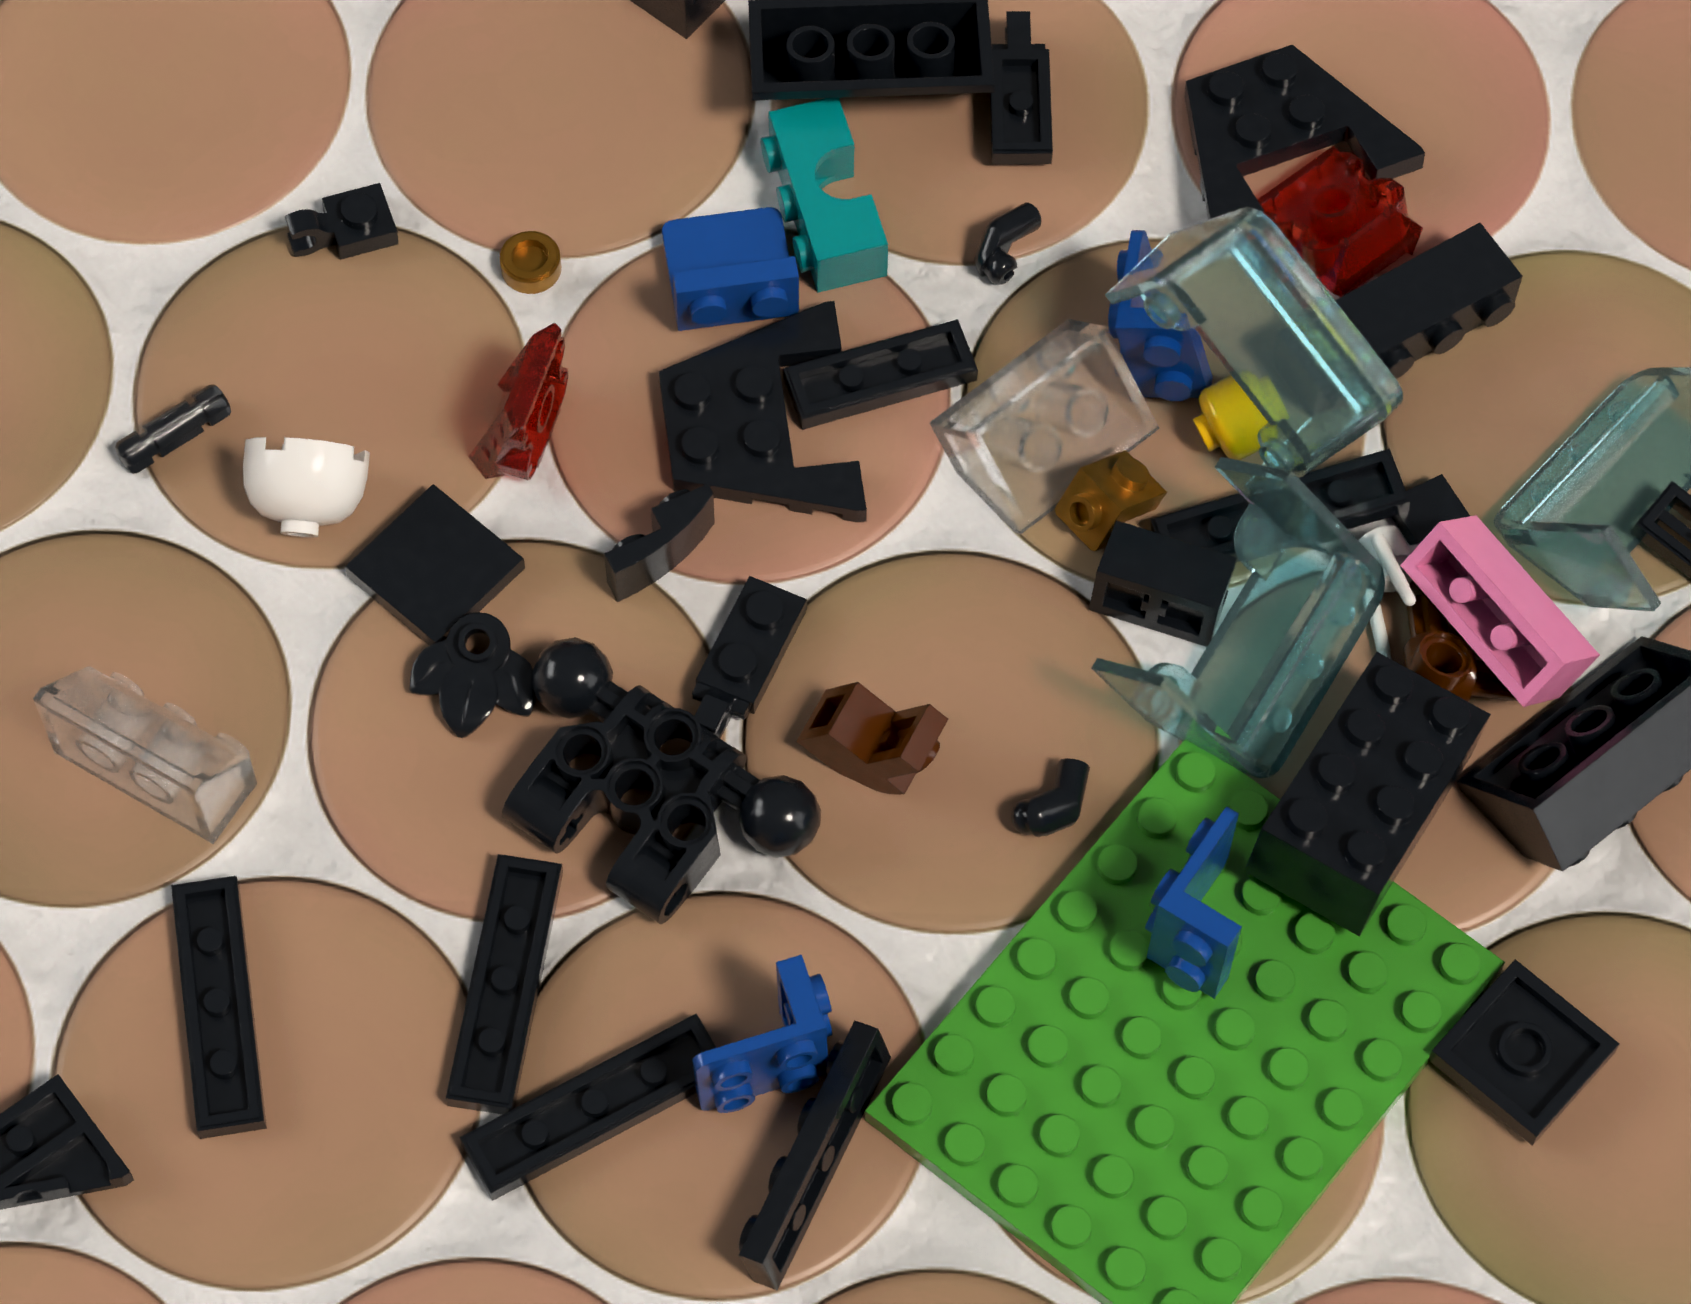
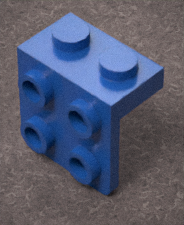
[662,207,799,331]
[1108,230,1213,401]
[1145,807,1242,999]
[692,954,833,1113]

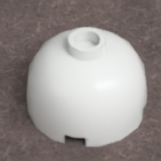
[243,437,370,538]

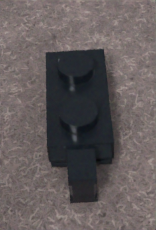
[990,11,1053,164]
[692,576,807,739]

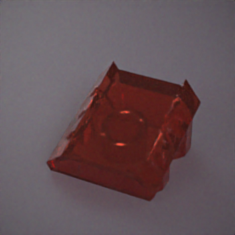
[1257,146,1423,297]
[468,323,568,480]

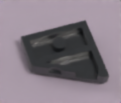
[0,1074,134,1210]

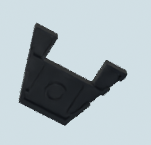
[1184,45,1425,243]
[659,301,867,522]

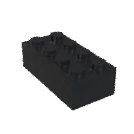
[1244,652,1491,937]

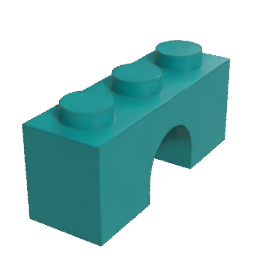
[760,98,888,293]

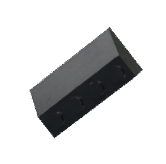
[748,0,995,101]
[1456,636,1691,872]

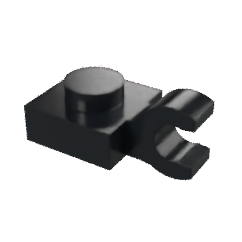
[285,183,398,260]

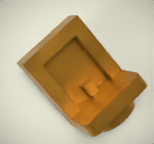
[1055,450,1167,551]

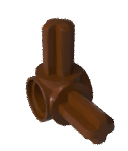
[1403,593,1518,701]

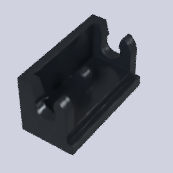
[1089,520,1237,647]

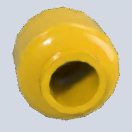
[1192,369,1290,461]

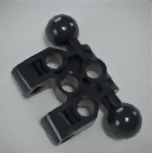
[502,637,821,925]

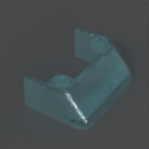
[1105,207,1403,486]
[1494,367,1691,611]
[1091,457,1385,778]

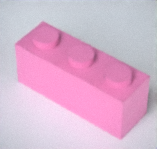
[1400,515,1600,707]

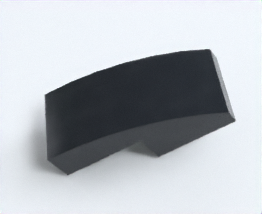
[604,484,715,602]

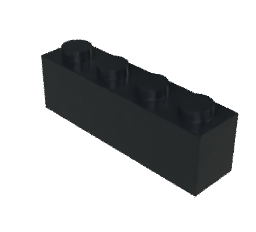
[1272,222,1523,417]

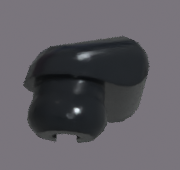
[974,202,1042,285]
[1011,758,1090,837]

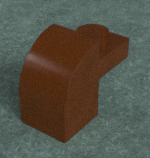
[796,682,948,795]

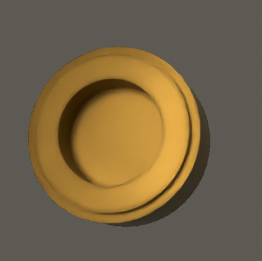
[500,231,562,294]

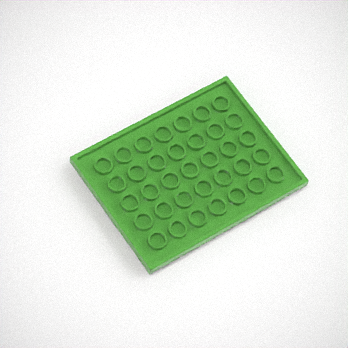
[865,734,1505,1304]

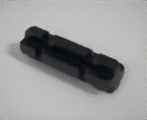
[115,384,231,473]

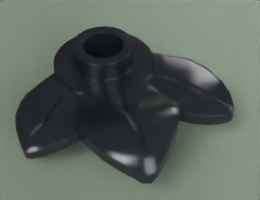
[410,612,536,739]

